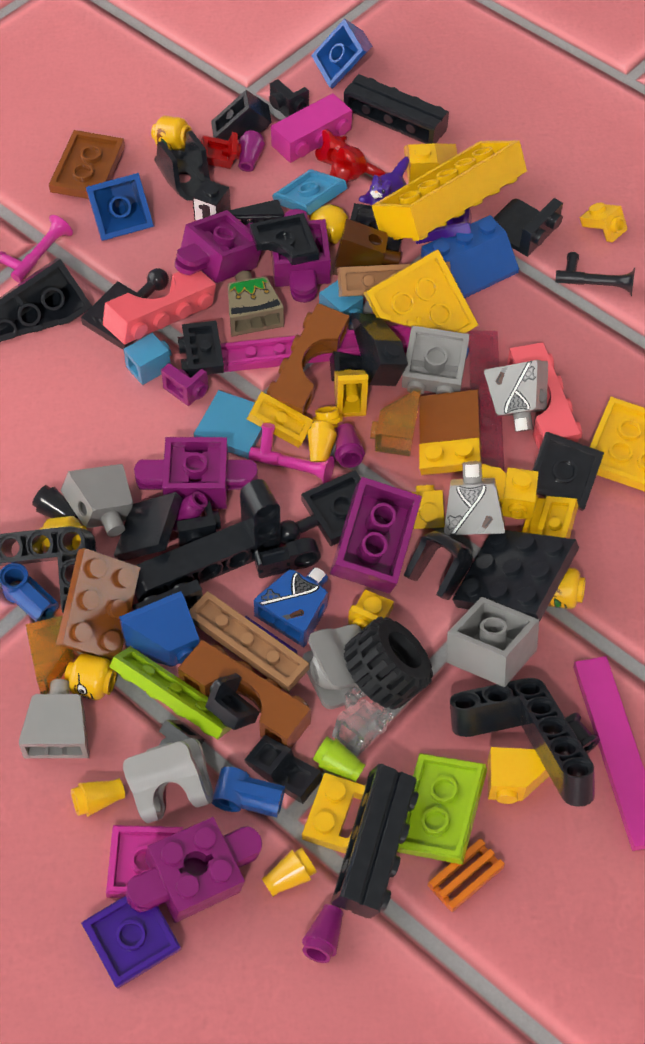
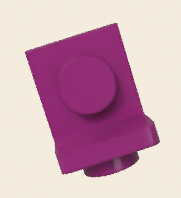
[161,363,208,406]

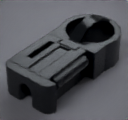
[254,538,321,578]

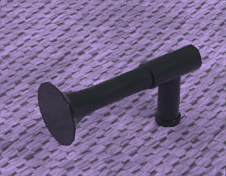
[555,252,635,297]

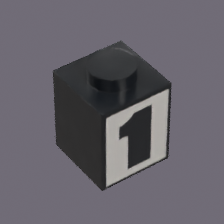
[193,179,231,221]

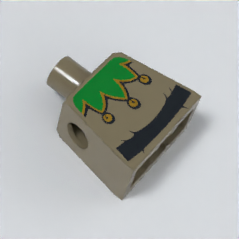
[228,271,284,337]

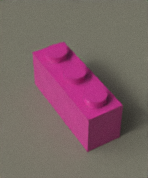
[271,93,352,163]

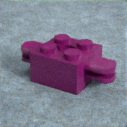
[271,209,331,303]
[174,210,261,283]
[134,437,258,509]
[126,817,262,923]

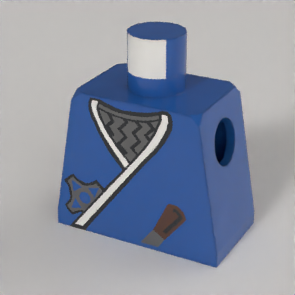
[254,567,328,648]

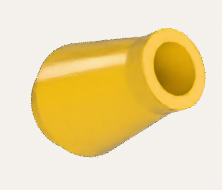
[307,421,337,462]
[71,778,125,817]
[261,848,317,897]

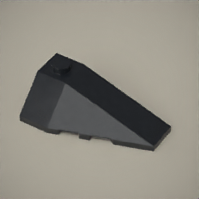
[0,258,92,342]

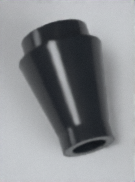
[32,485,78,519]

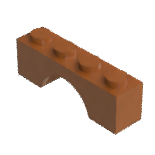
[267,303,350,415]
[178,640,311,748]

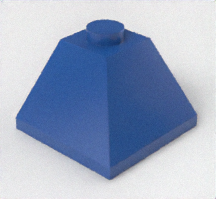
[311,18,373,89]
[86,173,154,241]
[119,591,200,667]

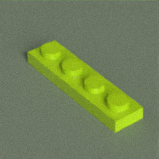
[109,646,231,740]

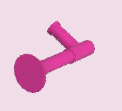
[0,215,73,283]
[249,423,334,484]

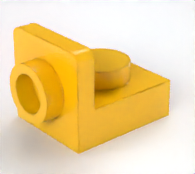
[348,589,394,630]

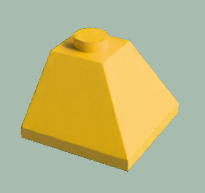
[404,143,457,183]

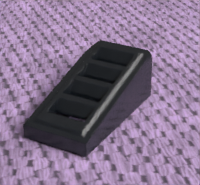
[228,199,284,225]

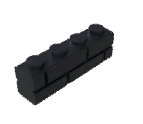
[344,74,449,144]
[331,764,419,919]

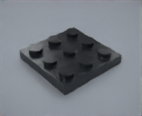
[452,530,579,622]

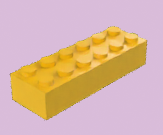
[371,140,527,241]

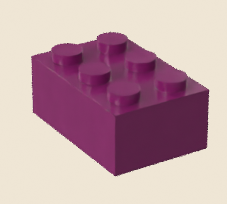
[329,477,422,594]

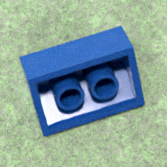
[420,215,519,298]

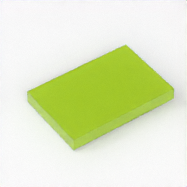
[397,753,487,865]

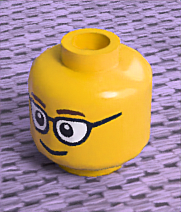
[64,653,117,700]

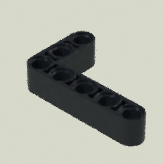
[135,479,281,602]
[0,526,96,613]
[450,678,595,807]

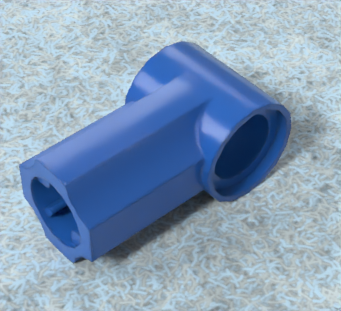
[0,563,59,625]
[212,767,285,818]

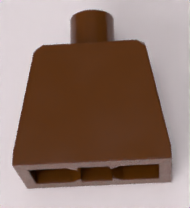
[333,219,401,275]

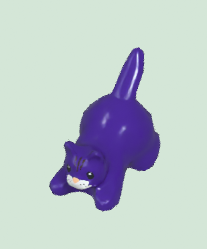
[359,156,409,205]

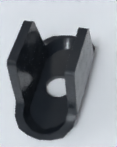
[154,130,211,201]
[404,531,473,600]

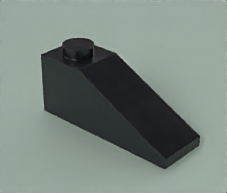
[350,313,408,386]

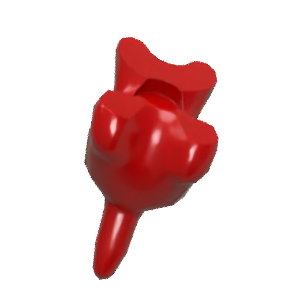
[315,129,386,184]

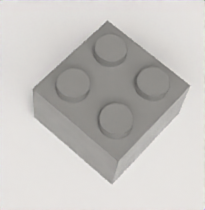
[447,597,539,687]

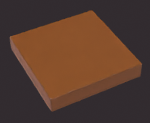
[419,389,481,444]

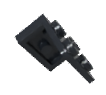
[494,198,563,257]

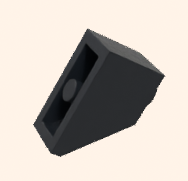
[211,90,272,140]

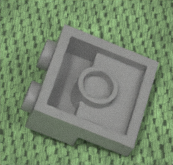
[402,326,470,395]

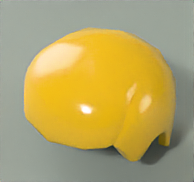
[309,204,349,244]

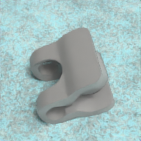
[303,624,367,709]
[123,738,213,823]

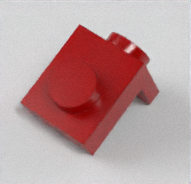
[200,132,241,169]

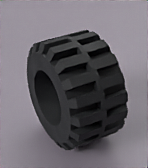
[344,617,433,710]

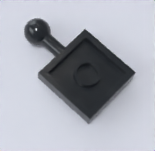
[81,268,169,349]
[280,470,361,546]

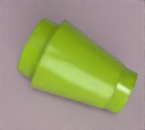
[313,736,366,782]

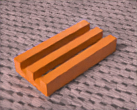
[428,838,505,912]

